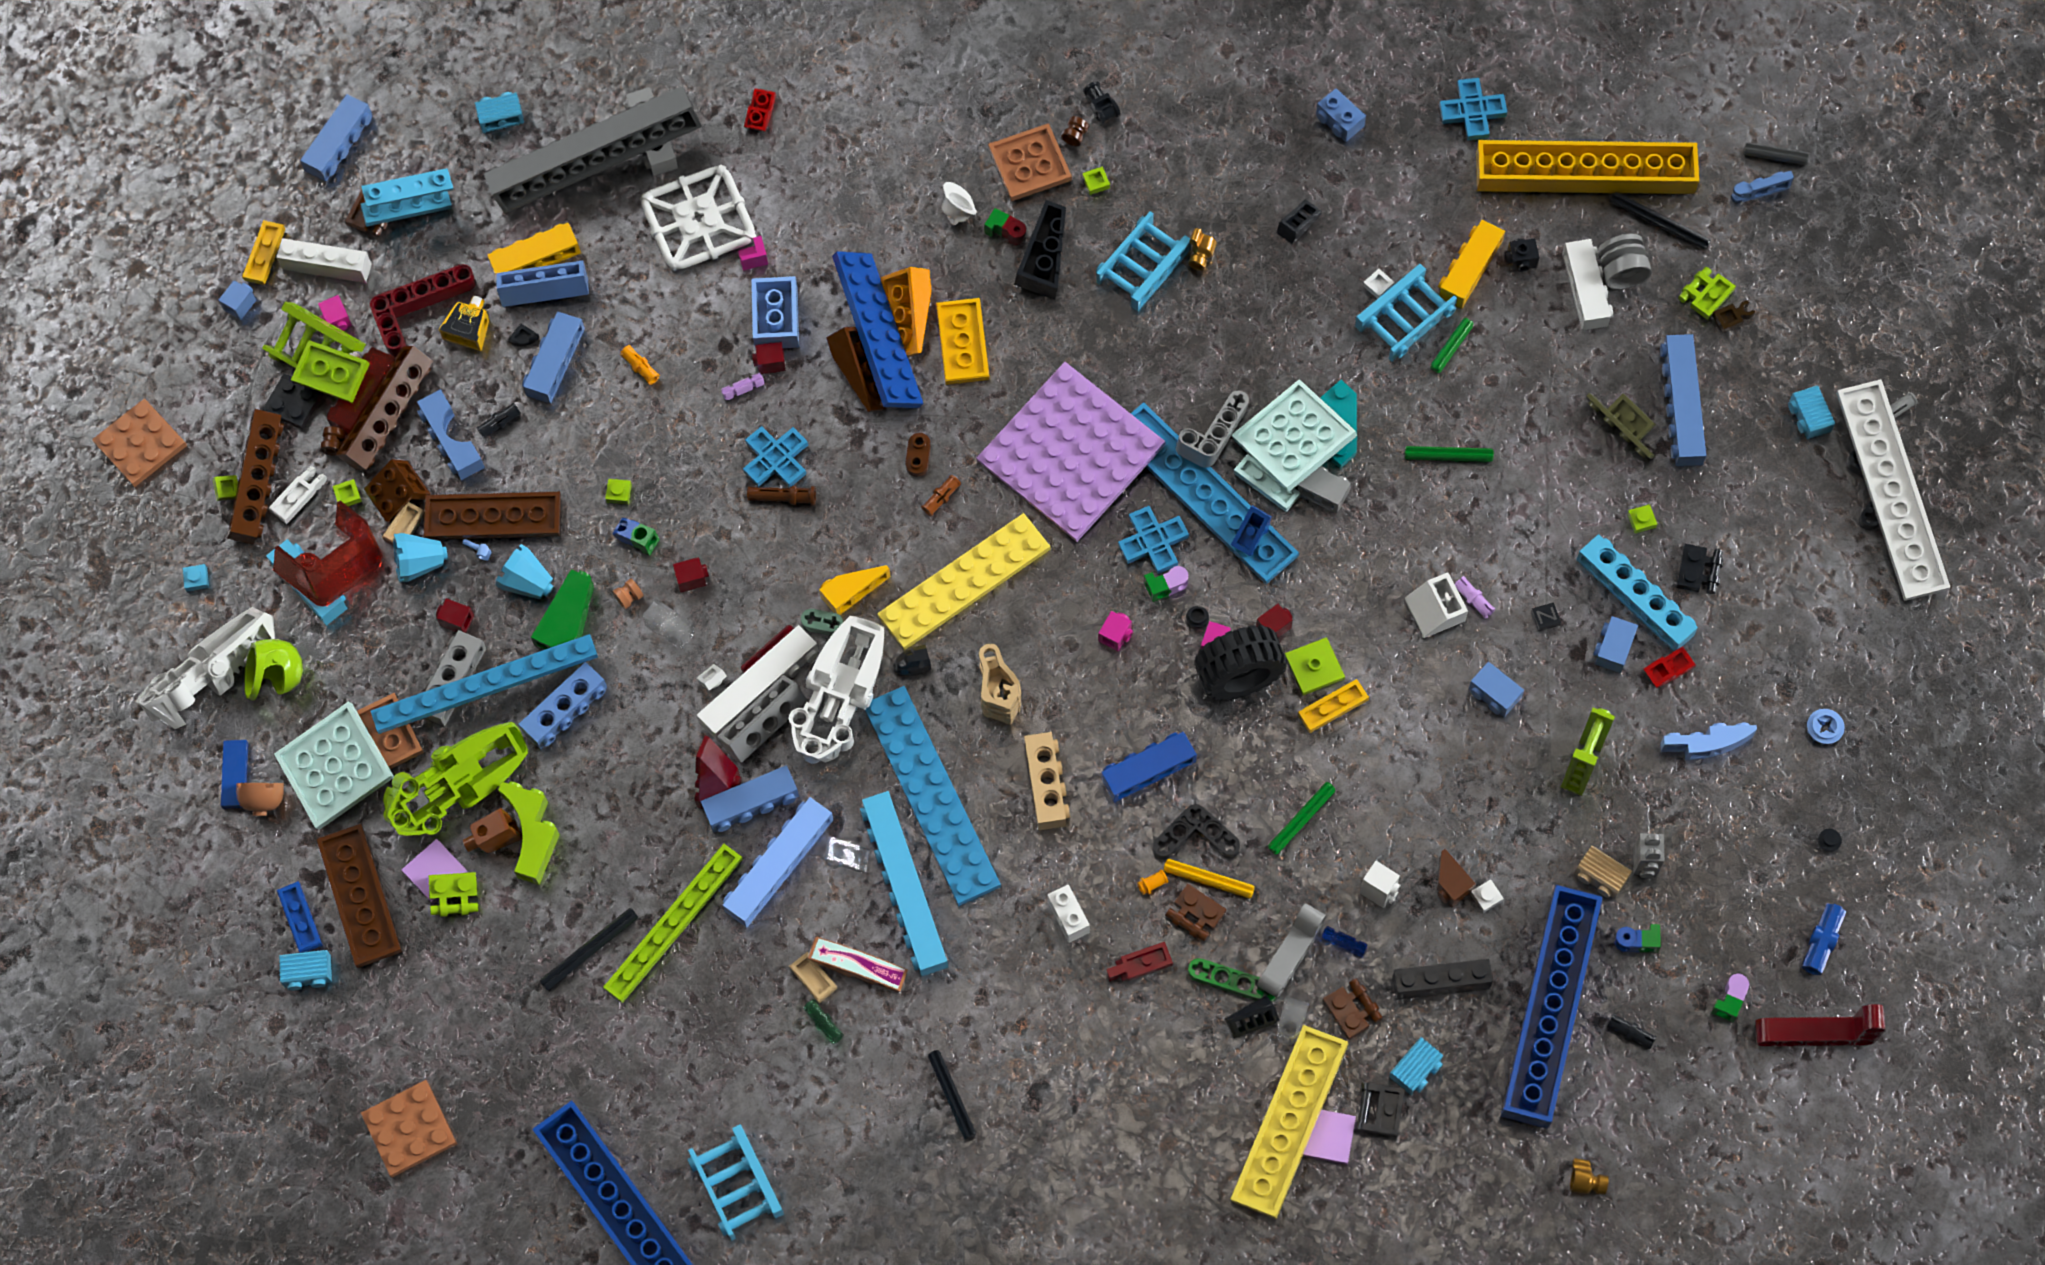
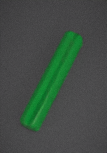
[1430,318,1474,373]

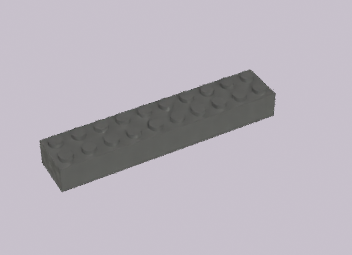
[484,86,702,214]

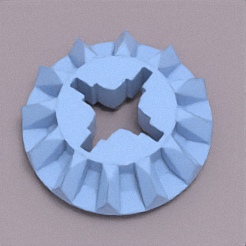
[1807,709,1845,745]

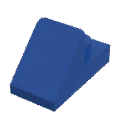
[1231,505,1272,556]

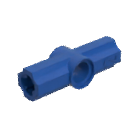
[1801,903,1846,976]

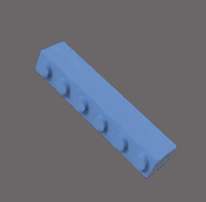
[1660,334,1706,466]

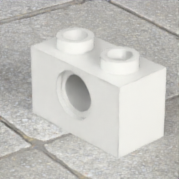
[1047,884,1090,943]

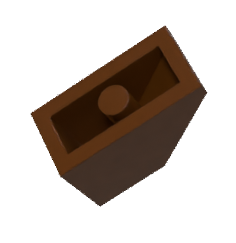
[1437,849,1476,907]

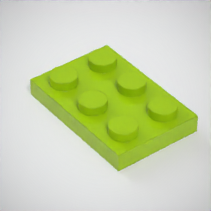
[291,340,370,403]

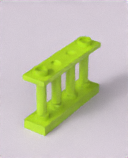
[262,302,366,368]
[1561,708,1615,796]

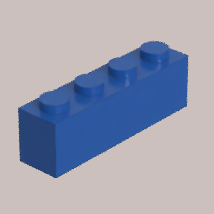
[1101,731,1197,803]

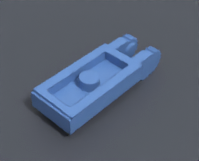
[1731,171,1794,203]

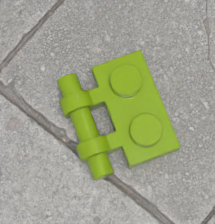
[1678,267,1736,320]
[428,872,478,917]

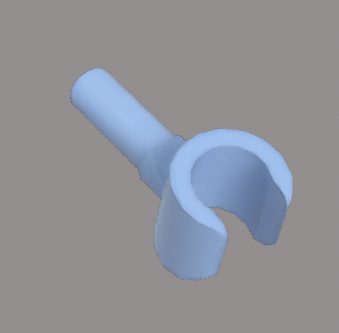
[463,539,491,561]

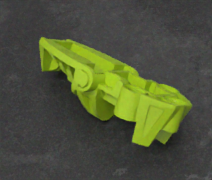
[383,722,528,836]

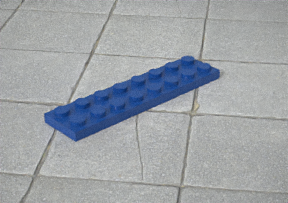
[832,251,924,408]

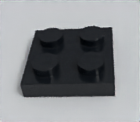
[262,373,324,430]

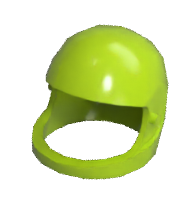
[244,639,303,701]

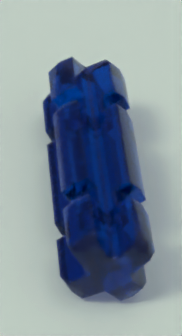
[1322,926,1368,956]

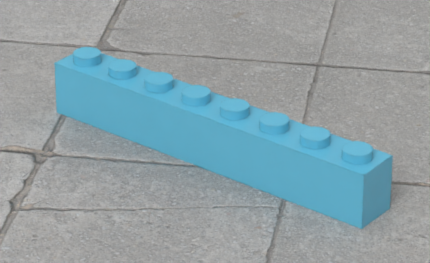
[860,791,948,977]

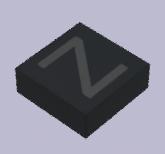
[1531,602,1561,631]

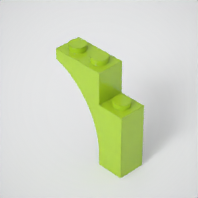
[498,781,560,885]

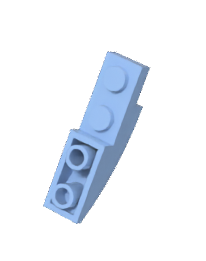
[1660,723,1757,760]

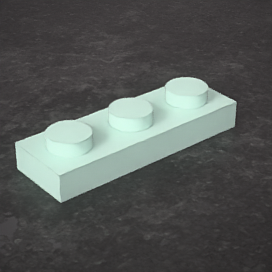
[1233,454,1301,512]

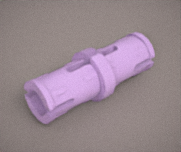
[1454,576,1495,619]

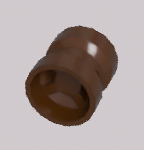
[1061,116,1089,147]
[320,426,346,456]

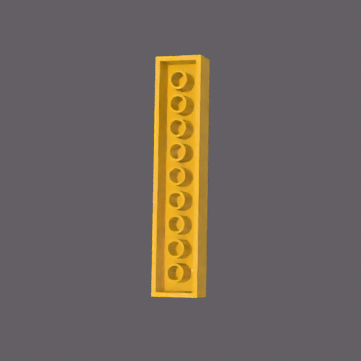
[1476,140,1699,194]

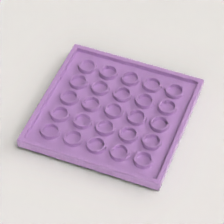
[976,362,1166,542]

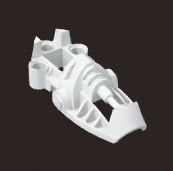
[136,607,275,729]
[789,616,884,764]

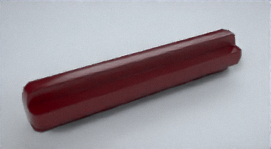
[741,625,794,673]

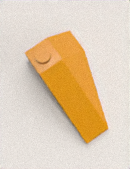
[880,267,931,357]

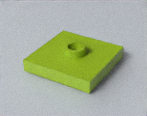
[1285,637,1345,696]

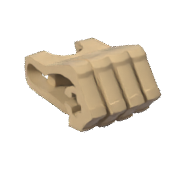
[979,644,1021,725]

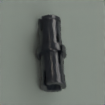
[476,403,521,439]
[1607,1014,1657,1050]

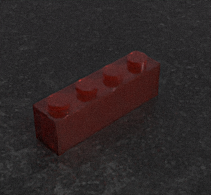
[327,347,395,436]

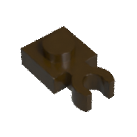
[1712,300,1755,333]

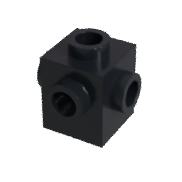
[1504,238,1540,272]

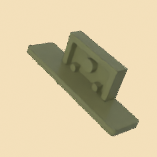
[1586,393,1656,459]

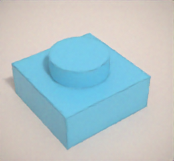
[183,564,209,592]

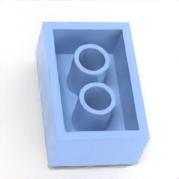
[751,276,799,350]

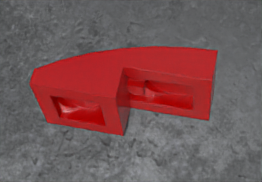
[1643,646,1696,688]

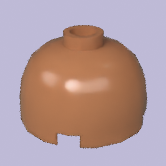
[236,783,284,816]

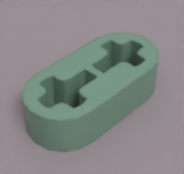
[801,609,843,636]

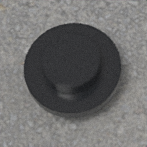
[1186,606,1209,628]
[1818,829,1842,852]

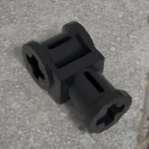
[1083,81,1121,125]

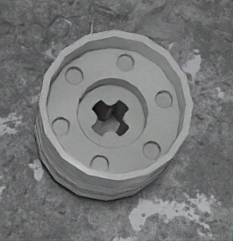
[1597,234,1652,290]

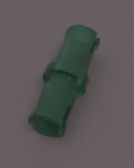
[803,999,844,1044]

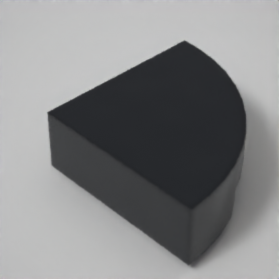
[507,323,539,346]

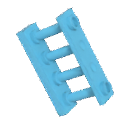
[361,168,453,226]
[1096,211,1191,311]
[1355,264,1457,362]
[687,1124,784,1241]

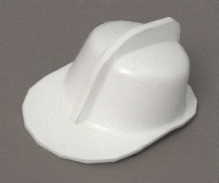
[942,182,977,225]

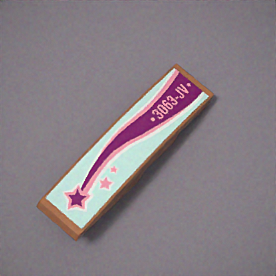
[807,937,908,993]

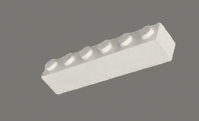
[697,625,819,741]

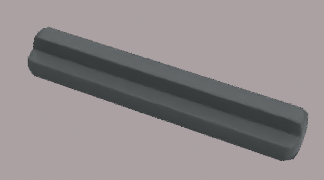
[1743,142,1809,165]

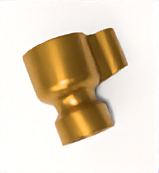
[1188,228,1217,271]
[1570,1158,1609,1195]

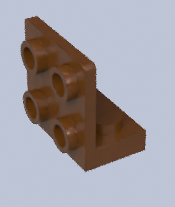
[364,459,431,522]

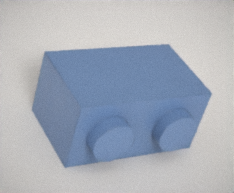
[1593,616,1638,673]
[1469,661,1524,717]

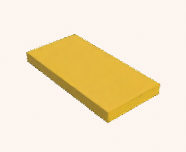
[936,298,990,385]

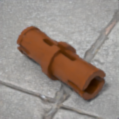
[921,475,961,516]

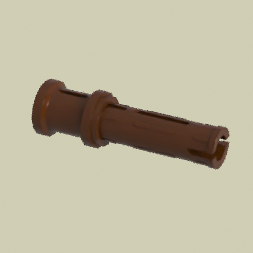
[747,485,816,506]

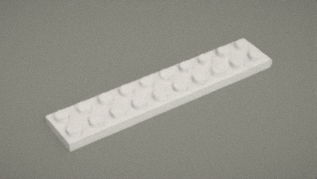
[1836,379,1951,601]

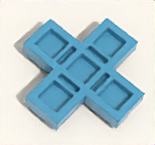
[1439,78,1507,141]
[743,426,808,488]
[1118,506,1189,574]

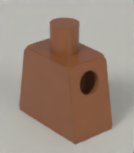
[463,808,522,853]

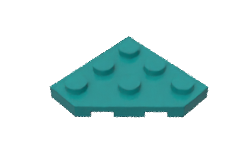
[1320,380,1357,469]

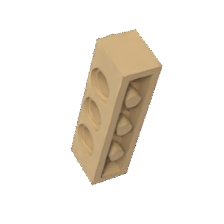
[1024,732,1070,830]

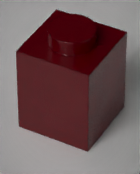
[752,342,786,374]
[673,557,709,593]
[436,598,474,633]
[1256,603,1293,638]

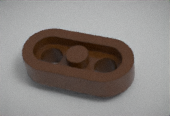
[905,433,931,477]

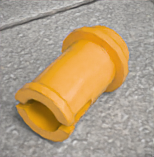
[1137,870,1168,895]

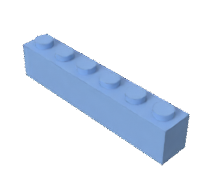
[723,797,833,928]

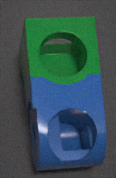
[612,518,660,556]
[1614,924,1661,953]

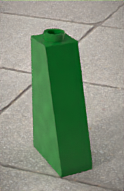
[531,569,594,650]

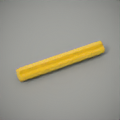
[1164,859,1254,898]

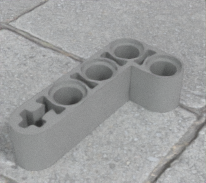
[1176,391,1249,468]
[1257,903,1326,998]

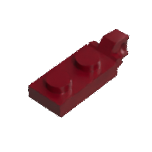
[1106,942,1173,982]

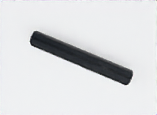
[928,1050,976,1139]

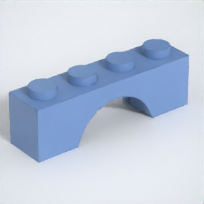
[417,389,485,480]

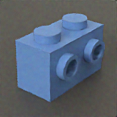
[1316,88,1366,142]

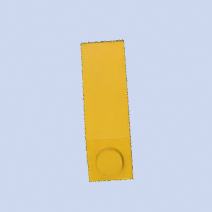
[819,565,891,615]

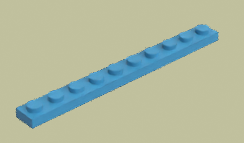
[371,634,598,734]

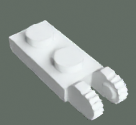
[269,466,327,524]

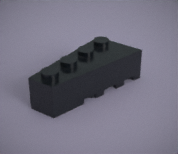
[1014,200,1066,300]

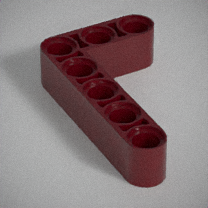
[370,264,476,358]
[1755,1004,1886,1047]

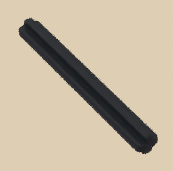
[1610,192,1711,250]
[540,908,638,990]

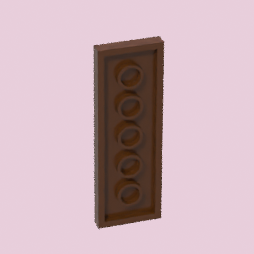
[424,492,561,540]
[317,824,402,968]

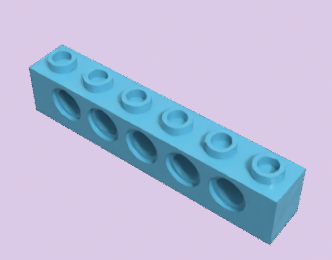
[1577,534,1698,651]

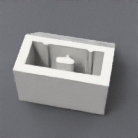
[1404,572,1468,638]

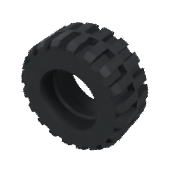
[1194,625,1287,700]

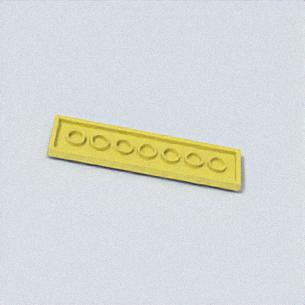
[877,513,1051,651]
[1231,1025,1348,1219]

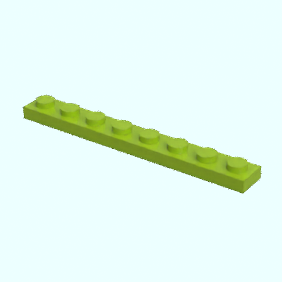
[603,844,743,1003]

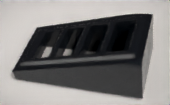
[1277,199,1322,244]
[1225,996,1280,1038]

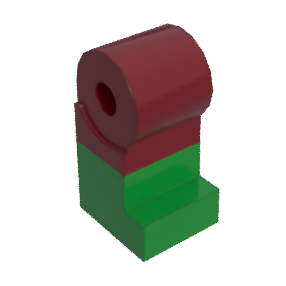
[984,208,1026,245]

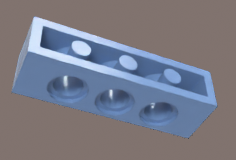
[518,662,607,750]

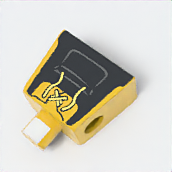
[439,296,489,351]

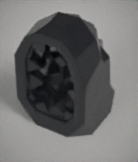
[893,645,932,676]

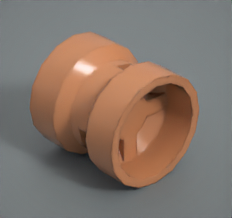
[612,578,644,609]

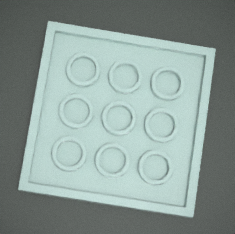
[1232,379,1357,492]
[274,702,394,830]

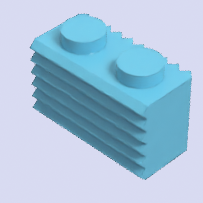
[475,92,525,133]
[1788,385,1835,440]
[279,950,332,990]
[1389,1037,1443,1095]

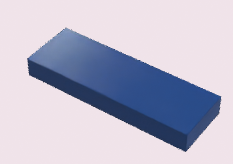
[221,740,248,809]
[276,881,323,953]

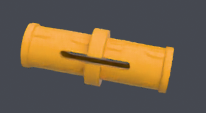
[620,345,660,385]

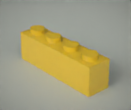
[1438,220,1505,309]
[487,222,581,276]

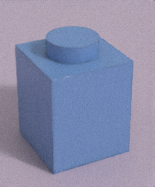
[218,280,256,320]

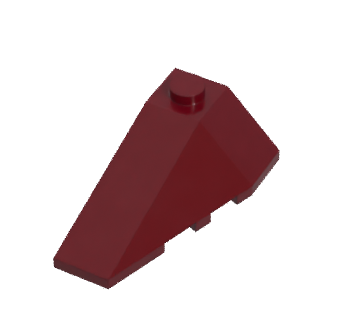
[695,736,742,809]

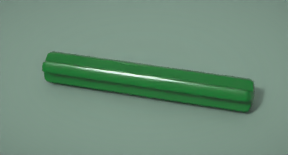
[1404,446,1494,462]
[1268,782,1335,855]

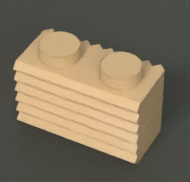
[1575,846,1632,899]

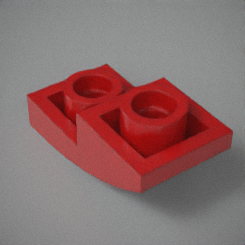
[744,88,776,131]

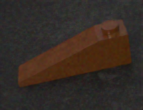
[826,327,886,412]

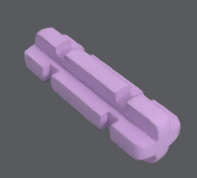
[721,373,764,400]

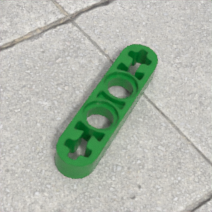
[1188,958,1276,1002]

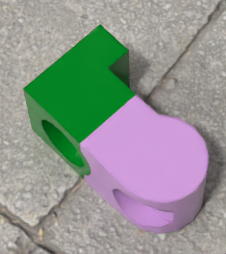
[1144,566,1188,602]
[1711,974,1749,1023]

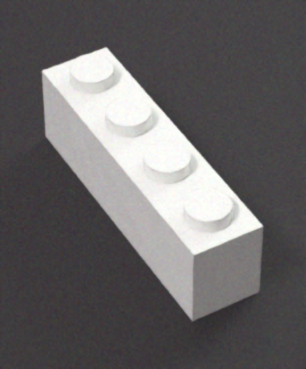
[277,238,372,283]
[1563,239,1613,330]

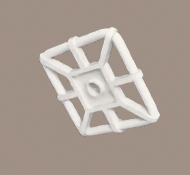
[640,165,756,271]

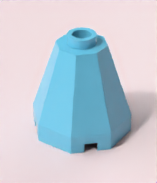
[393,533,447,583]
[495,544,554,599]

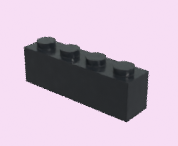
[1392,959,1493,1000]

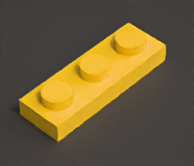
[242,220,285,285]
[1298,679,1369,733]

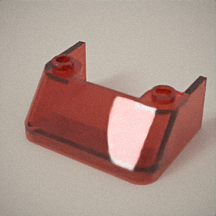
[273,500,383,606]

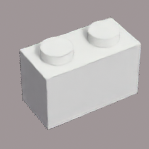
[1360,861,1401,908]

